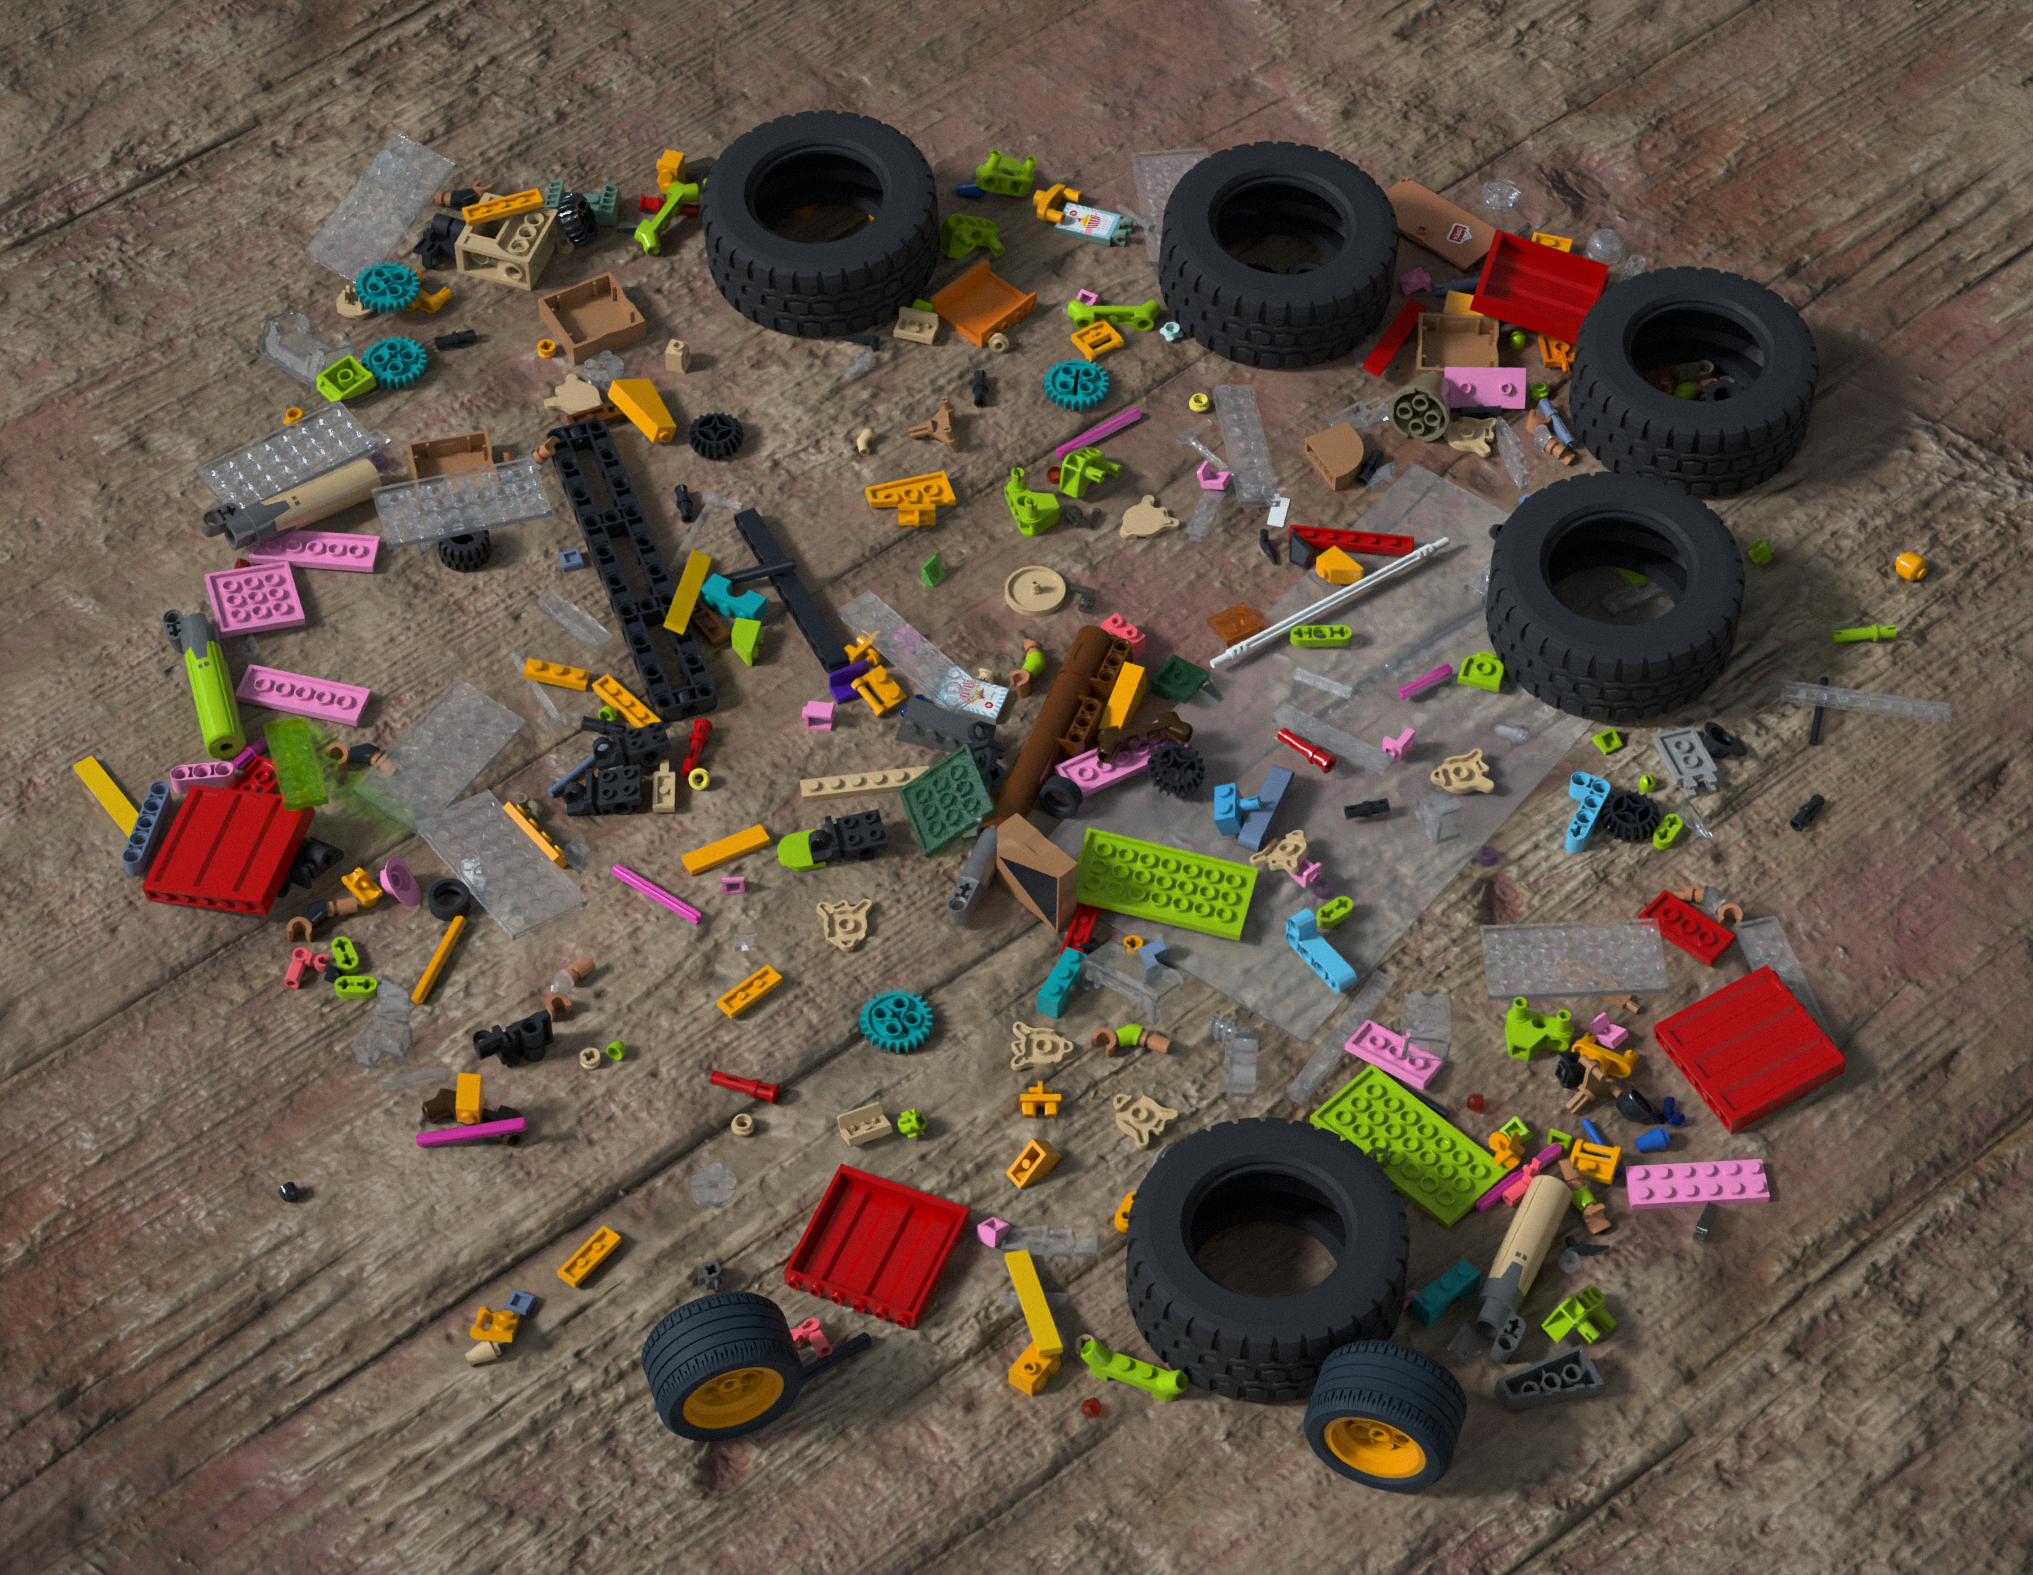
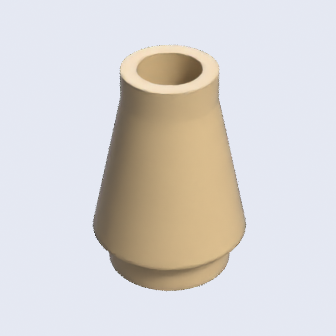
[465,1340,502,1366]

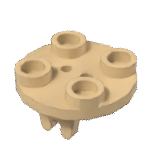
[336,285,374,321]

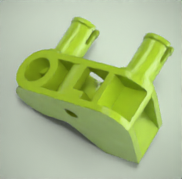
[975,149,1038,197]
[940,213,1005,259]
[1059,447,1122,498]
[1004,468,1060,537]
[1505,997,1574,1061]
[1541,1285,1618,1344]

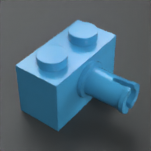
[1214,783,1262,836]

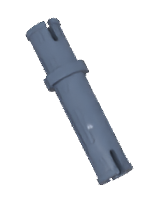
[1432,277,1480,297]
[1538,398,1577,450]

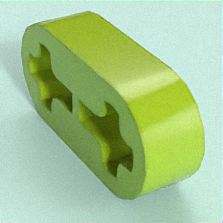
[1652,814,1683,850]
[1316,896,1353,929]
[331,936,360,976]
[334,976,378,999]

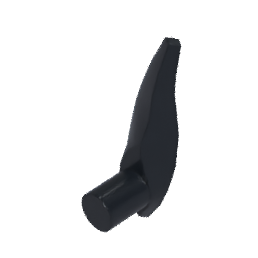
[842,335,880,352]
[1259,529,1277,565]
[1076,938,1104,955]
[1565,1235,1610,1255]

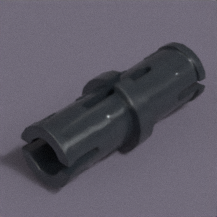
[434,329,477,350]
[972,370,988,408]
[1460,404,1502,420]
[1356,449,1384,486]
[674,484,695,523]
[581,716,626,736]
[1789,794,1825,831]
[1344,798,1390,820]

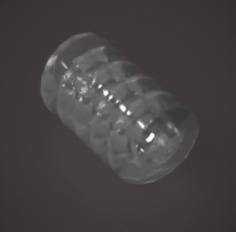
[1207,1011,1259,1055]

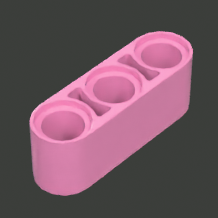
[170,761,236,794]

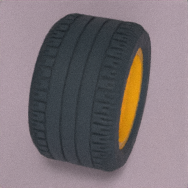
[642,1291,804,1442]
[1304,1340,1467,1492]

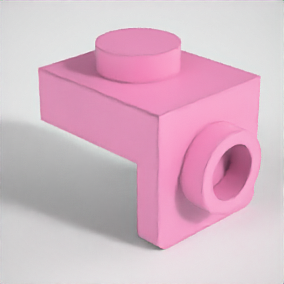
[1399,267,1433,295]
[1197,461,1231,490]
[1382,728,1416,761]
[1287,858,1322,888]
[1589,1012,1629,1049]

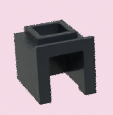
[1555,1052,1586,1089]

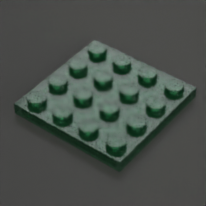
[898,743,997,858]

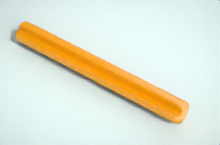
[411,915,467,1004]

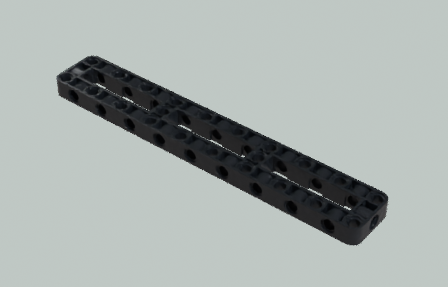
[547,419,717,723]

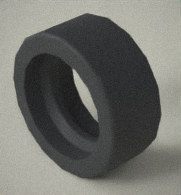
[1039,776,1083,818]
[428,878,471,921]

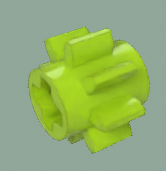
[1748,538,1774,565]
[898,1108,927,1138]

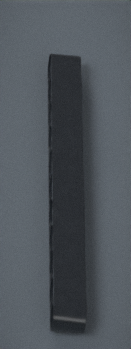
[734,508,848,673]

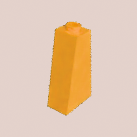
[608,378,676,443]
[1098,662,1148,733]

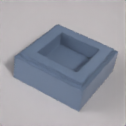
[559,548,584,572]
[504,1289,536,1319]

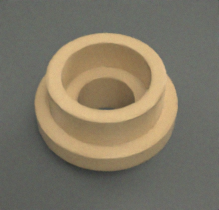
[989,333,1009,353]
[731,1114,754,1136]

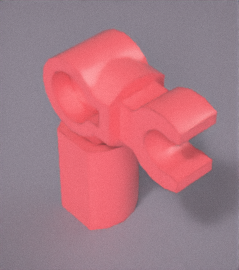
[284,947,329,989]
[1502,1157,1542,1207]
[790,1318,833,1358]

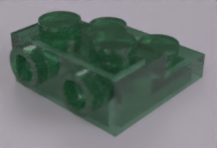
[1149,655,1210,704]

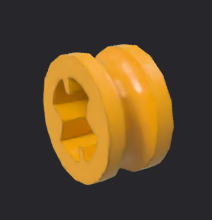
[537,339,556,359]
[1123,935,1143,958]

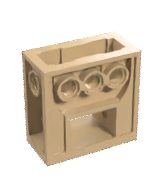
[454,192,561,291]

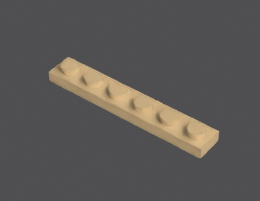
[800,766,932,802]

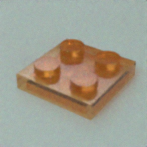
[1207,602,1264,648]

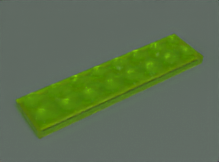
[262,716,329,811]

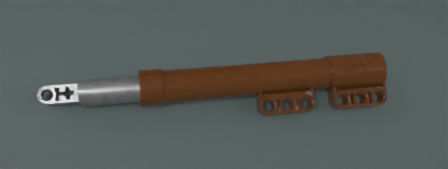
[948,625,1133,926]

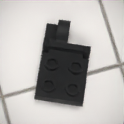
[413,213,467,269]
[592,721,672,771]
[961,721,1006,800]
[565,765,642,816]
[808,809,888,864]
[276,837,344,898]
[472,1009,554,1068]

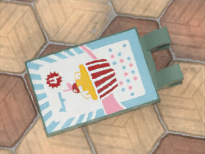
[1054,202,1134,247]

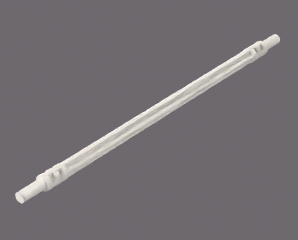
[1210,537,1450,668]

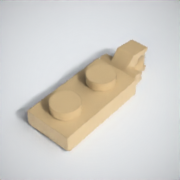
[653,760,676,812]

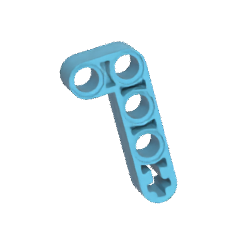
[1565,771,1611,853]
[1286,908,1357,993]

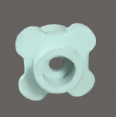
[1160,322,1183,342]

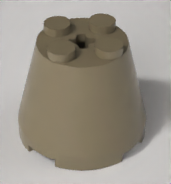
[1389,371,1451,442]

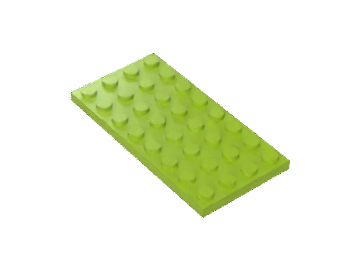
[1076,827,1259,941]
[1310,1064,1509,1229]

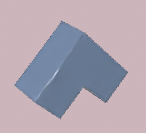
[1137,938,1170,978]

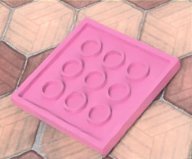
[205,561,305,638]

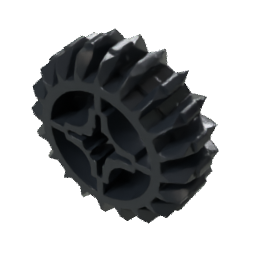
[558,193,598,247]
[688,411,744,460]
[1146,740,1205,798]
[1601,789,1660,843]

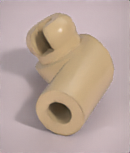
[857,428,876,456]

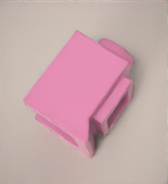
[802,701,835,732]

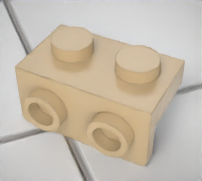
[893,307,939,345]
[837,1102,893,1147]

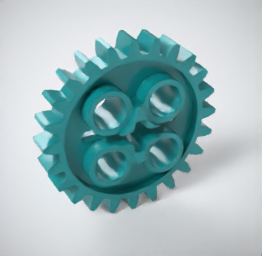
[355,261,420,314]
[361,336,428,389]
[1044,358,1109,411]
[860,988,933,1054]

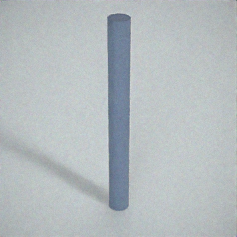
[547,744,608,797]

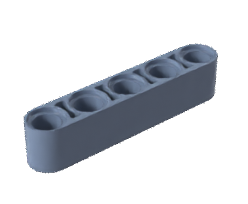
[1237,765,1295,852]
[122,781,172,877]

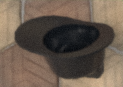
[1701,722,1748,758]
[1616,1083,1666,1125]

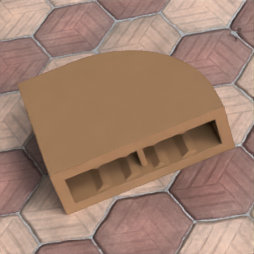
[1304,422,1364,491]

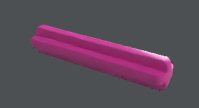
[1398,664,1453,700]

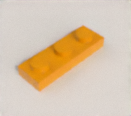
[523,658,590,691]
[717,964,783,1019]
[557,1225,622,1289]

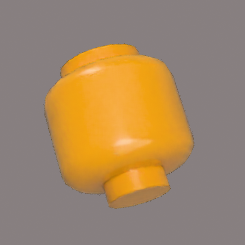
[1895,551,1927,582]

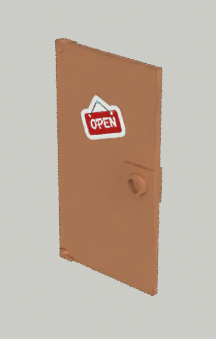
[1385,176,1496,271]

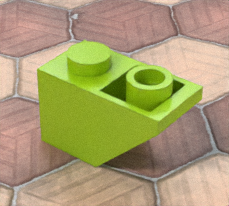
[731,618,765,667]

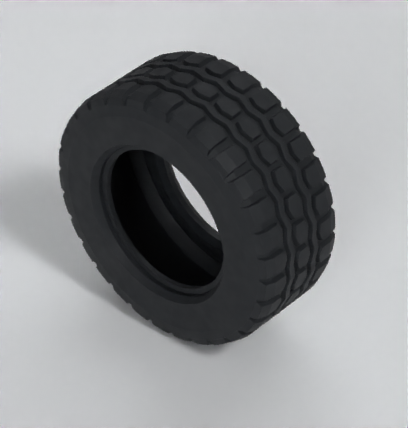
[701,110,941,337]
[1158,141,1399,369]
[1569,266,1819,498]
[1486,471,1745,722]
[1126,1117,1410,1403]

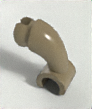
[516,793,543,821]

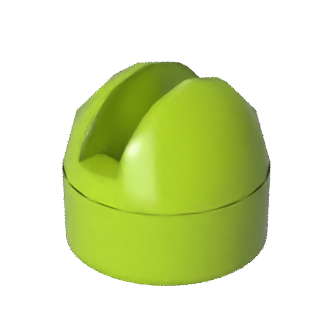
[1509,331,1525,349]
[598,705,617,721]
[1638,774,1656,793]
[606,1040,626,1061]

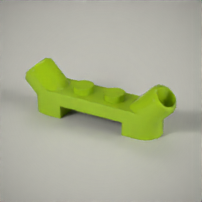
[634,180,700,255]
[1067,299,1160,332]
[1081,1340,1188,1402]

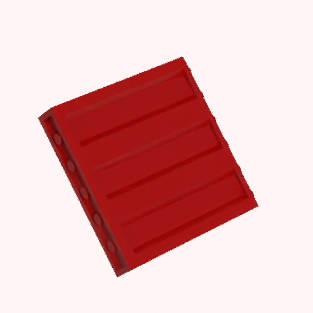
[1469,229,1611,344]
[142,785,316,916]
[1653,964,1846,1135]
[784,1164,970,1330]

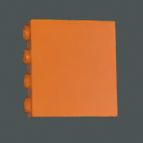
[930,258,1037,348]

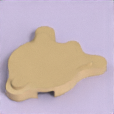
[544,374,603,415]
[1442,417,1498,457]
[1120,495,1179,540]
[1431,748,1494,794]
[1249,830,1309,874]
[817,899,873,952]
[1011,1022,1074,1071]
[1113,1094,1178,1150]

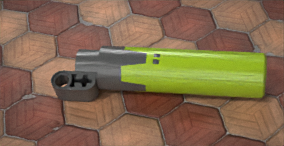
[163,609,246,759]

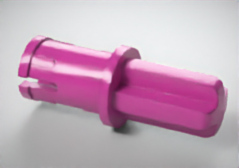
[232,736,270,770]

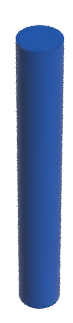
[1582,1119,1623,1177]

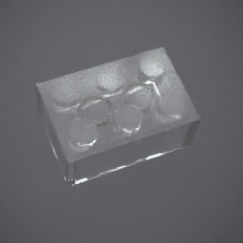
[1400,990,1451,1062]

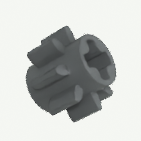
[698,1261,726,1291]

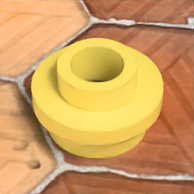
[1189,393,1209,412]
[689,768,710,790]

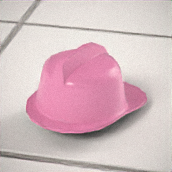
[380,857,421,907]

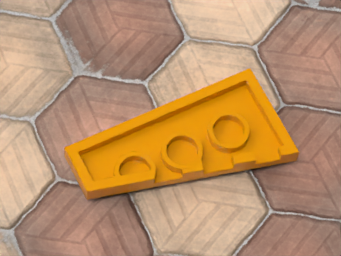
[865,471,956,508]

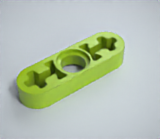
[1290,625,1352,647]

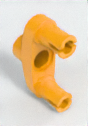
[1033,184,1083,224]
[405,270,453,313]
[1572,1032,1639,1078]

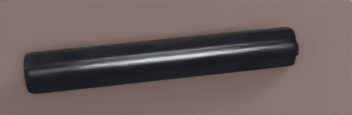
[720,557,797,585]
[803,1332,872,1384]

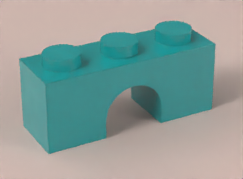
[700,573,767,621]
[1037,947,1087,1019]
[1411,1259,1481,1328]

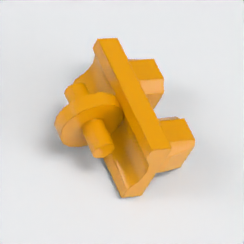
[898,502,936,528]
[843,632,881,666]
[341,867,383,908]
[1019,1081,1061,1118]
[1488,1131,1525,1170]

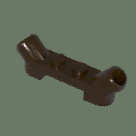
[1096,711,1193,764]
[422,1088,523,1147]

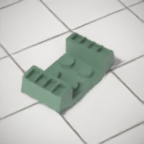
[544,180,622,228]

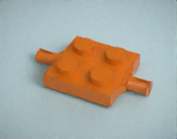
[1538,334,1576,376]

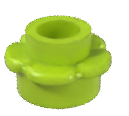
[1529,382,1550,401]

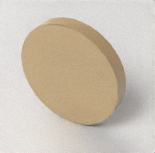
[1005,566,1066,617]

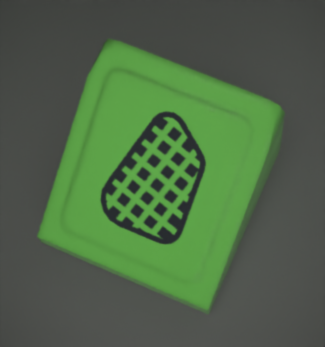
[921,555,946,587]

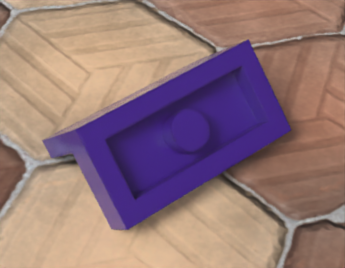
[829,660,873,705]

